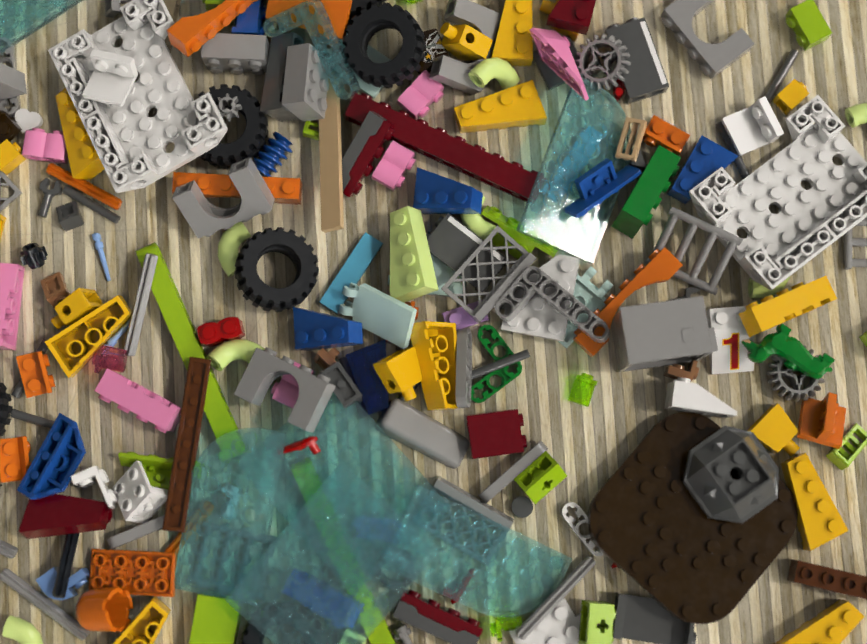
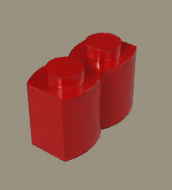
[197,317,245,347]

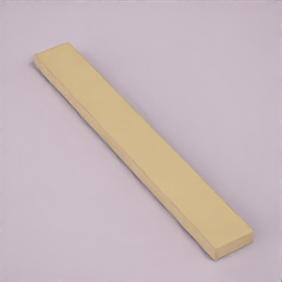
[319,73,344,233]

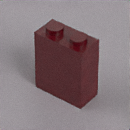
[466,409,527,459]

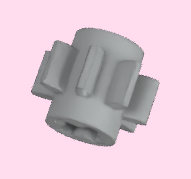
[216,93,242,122]

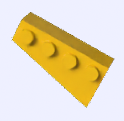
[492,0,533,66]
[453,80,547,133]
[55,87,104,180]
[739,276,837,337]
[45,295,132,378]
[410,321,459,410]
[780,453,849,551]
[112,596,171,644]
[772,599,865,644]

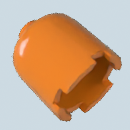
[76,587,133,632]

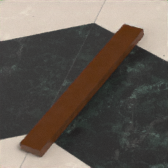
[162,357,212,532]

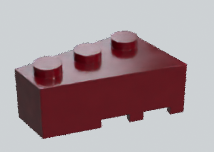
[546,0,596,35]

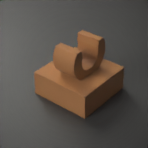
[313,348,340,370]

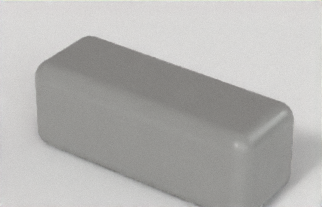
[375,398,469,469]

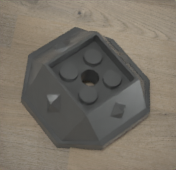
[682,426,779,524]

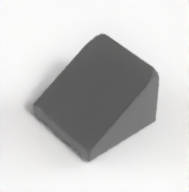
[628,147,646,172]
[56,200,84,231]

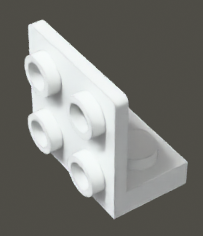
[82,49,138,107]
[721,96,784,156]
[113,460,168,524]
[71,465,118,509]

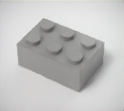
[201,33,270,75]
[282,43,331,121]

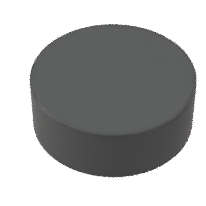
[511,496,533,518]

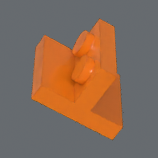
[797,392,846,449]

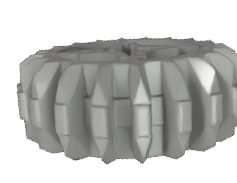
[574,34,631,91]
[766,345,826,402]

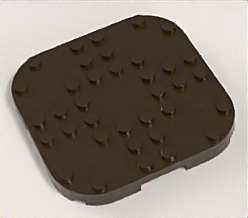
[587,412,798,624]

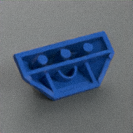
[17,413,86,500]

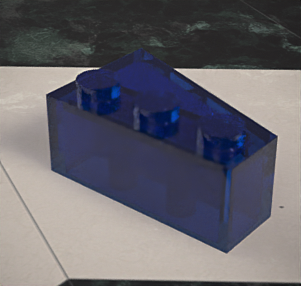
[346,340,389,416]

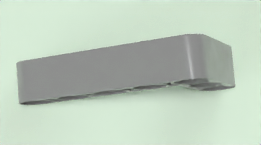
[495,266,610,343]

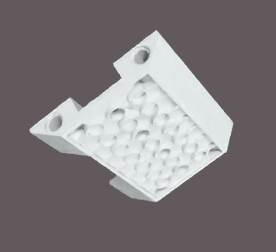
[48,0,228,193]
[689,95,867,290]

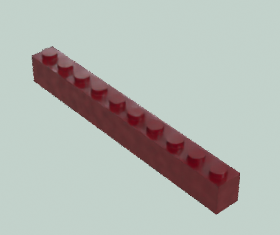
[344,92,545,206]

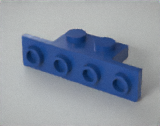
[564,158,642,218]

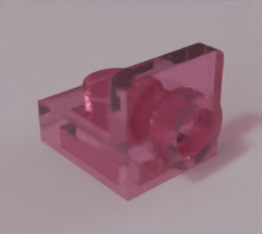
[92,345,127,374]

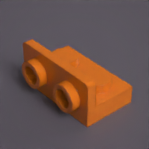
[643,115,690,156]
[16,350,56,398]
[0,436,31,483]

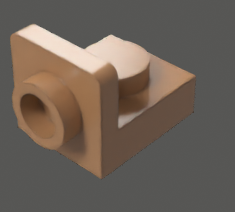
[40,272,70,309]
[664,360,699,382]

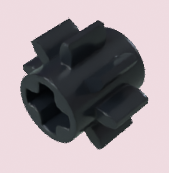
[20,243,48,269]

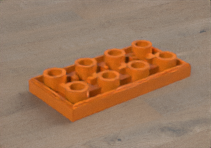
[265,0,352,40]
[88,549,177,597]

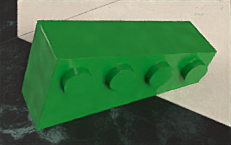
[611,145,681,239]

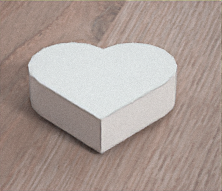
[14,108,43,135]

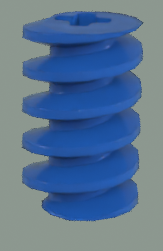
[253,132,293,177]

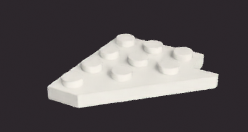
[493,254,580,342]
[509,598,581,644]

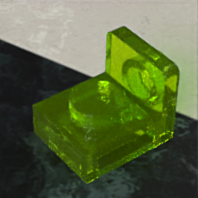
[568,373,598,407]
[490,611,522,642]

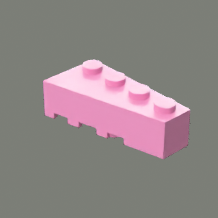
[0,263,25,351]
[95,368,182,433]

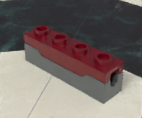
[342,111,395,197]
[393,589,483,644]

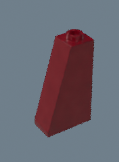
[18,494,112,539]

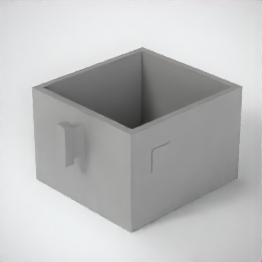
[611,296,718,372]

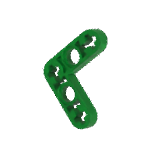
[471,325,522,404]

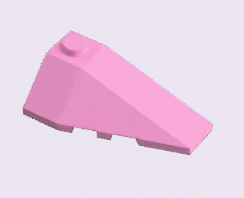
[530,28,589,101]

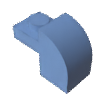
[36,566,90,600]

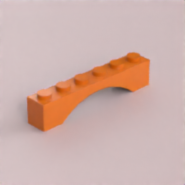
[167,0,258,57]
[172,172,302,205]
[573,247,683,357]

